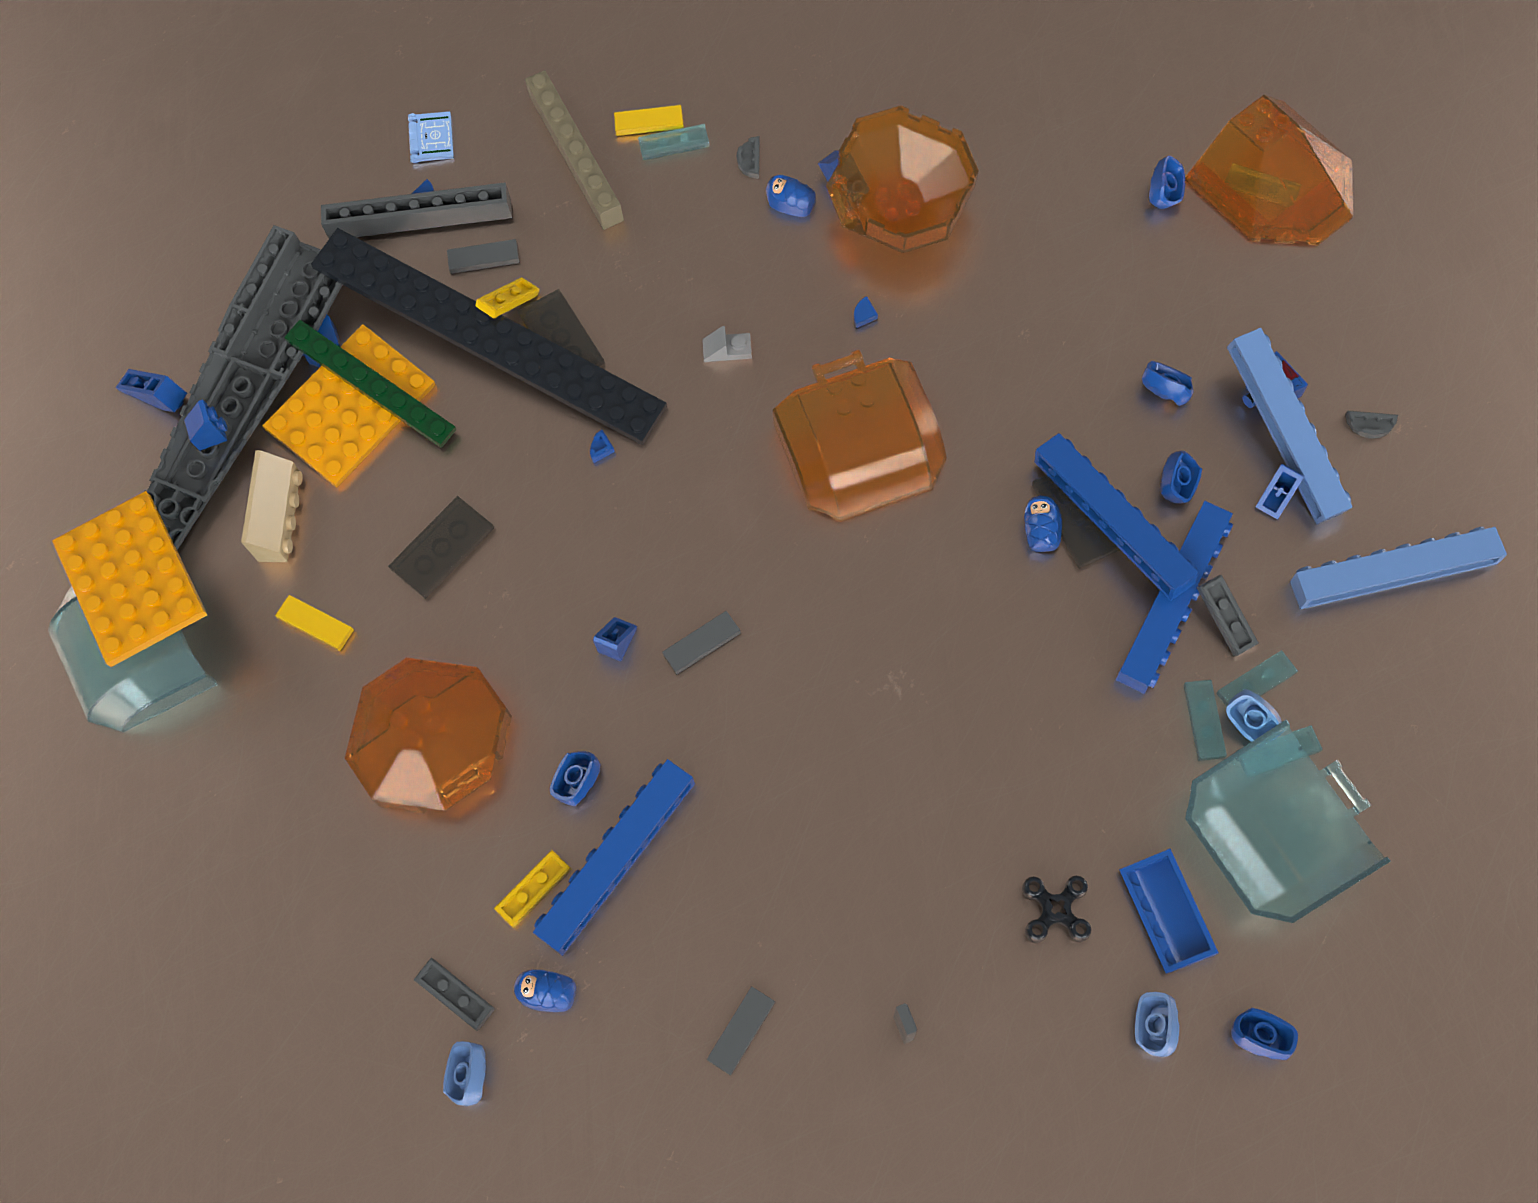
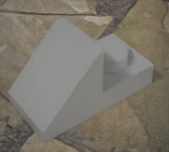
[703,326,752,362]

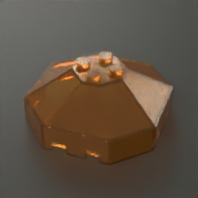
[826,106,979,253]
[345,657,512,813]

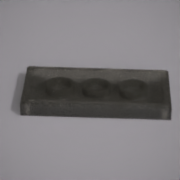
[517,289,605,366]
[1032,475,1120,568]
[388,496,494,599]

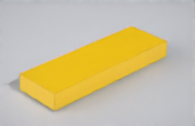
[614,105,684,136]
[475,277,540,318]
[275,595,354,651]
[494,850,572,928]

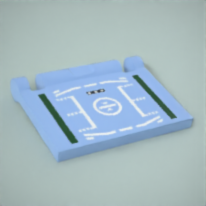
[408,111,454,163]

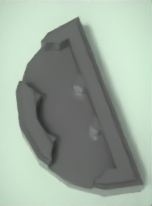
[736,136,760,179]
[1345,411,1398,439]

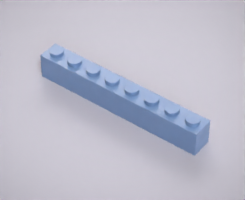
[1227,328,1353,525]
[1290,526,1507,610]

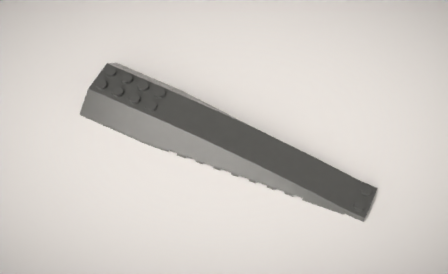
[145,225,342,550]

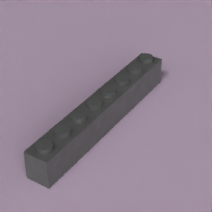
[321,182,512,238]

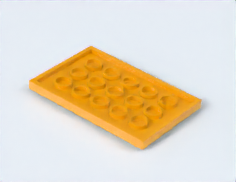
[262,324,436,488]
[52,491,207,667]

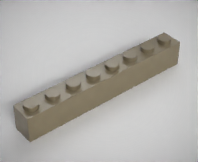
[525,70,624,230]

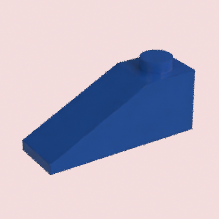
[115,369,187,412]

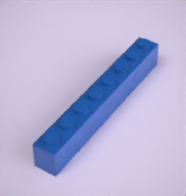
[1034,433,1198,601]
[1116,501,1233,694]
[533,759,695,956]

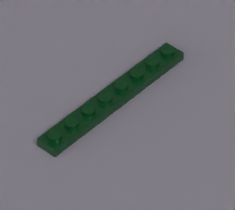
[284,319,456,448]

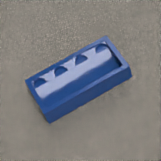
[1119,849,1219,974]

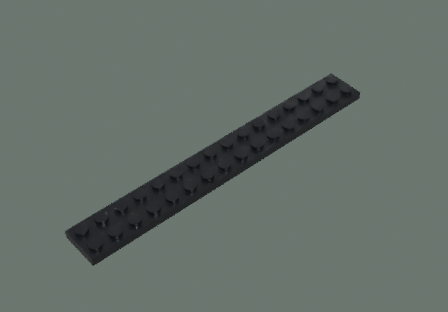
[311,228,667,445]

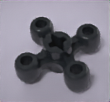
[1022,875,1092,943]

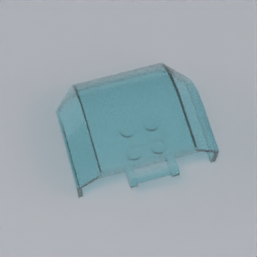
[48,587,218,732]
[1185,719,1391,923]

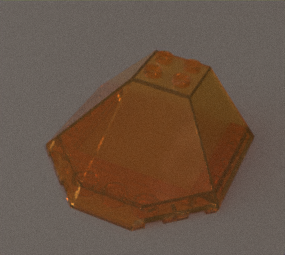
[1185,94,1353,245]

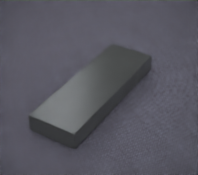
[447,239,520,274]
[1197,575,1259,656]
[662,611,741,675]
[414,957,495,1031]
[707,986,775,1076]
[894,1003,917,1044]

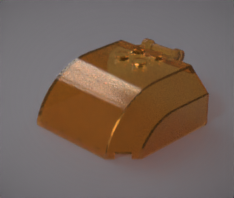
[773,350,947,522]

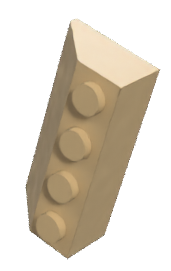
[241,450,302,562]

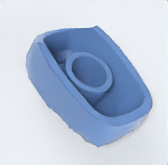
[1226,689,1282,743]
[1135,992,1180,1057]
[443,1041,486,1106]

